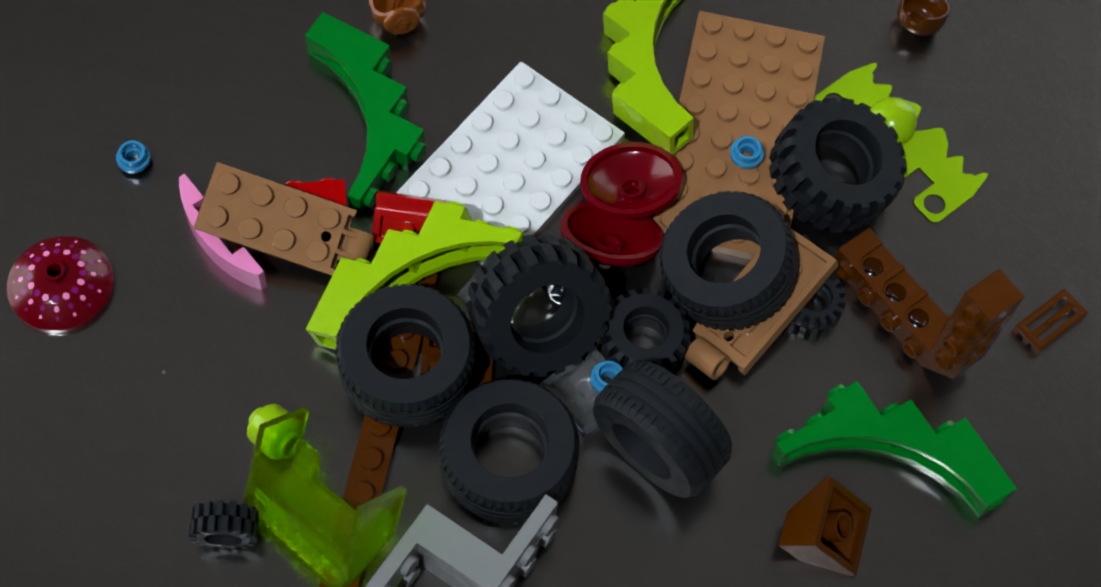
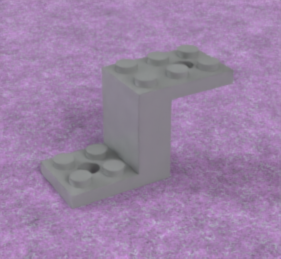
[365,494,559,587]

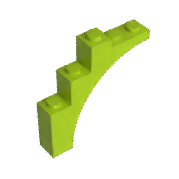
[603,0,694,155]
[306,201,524,350]

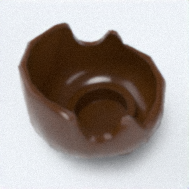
[897,0,950,37]

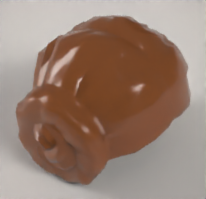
[368,0,427,35]

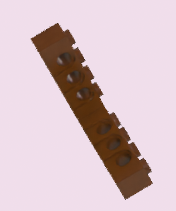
[835,228,1025,379]

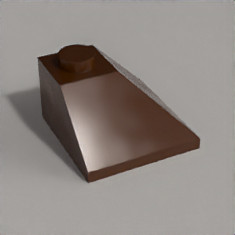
[779,477,872,576]

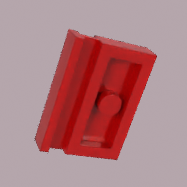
[372,191,447,243]

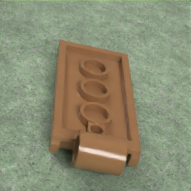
[193,162,375,276]
[685,226,839,380]

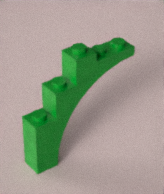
[305,12,427,216]
[771,381,1017,517]

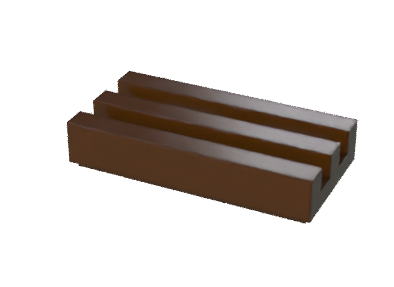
[1013,288,1089,356]

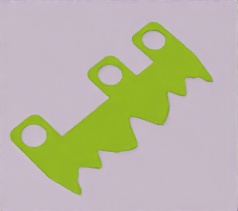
[814,63,988,222]

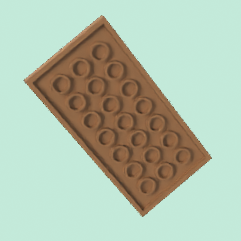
[653,10,825,260]

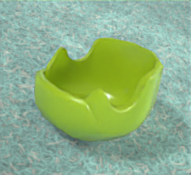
[870,97,917,143]

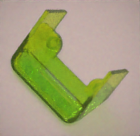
[244,406,407,587]

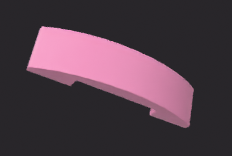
[179,173,268,290]

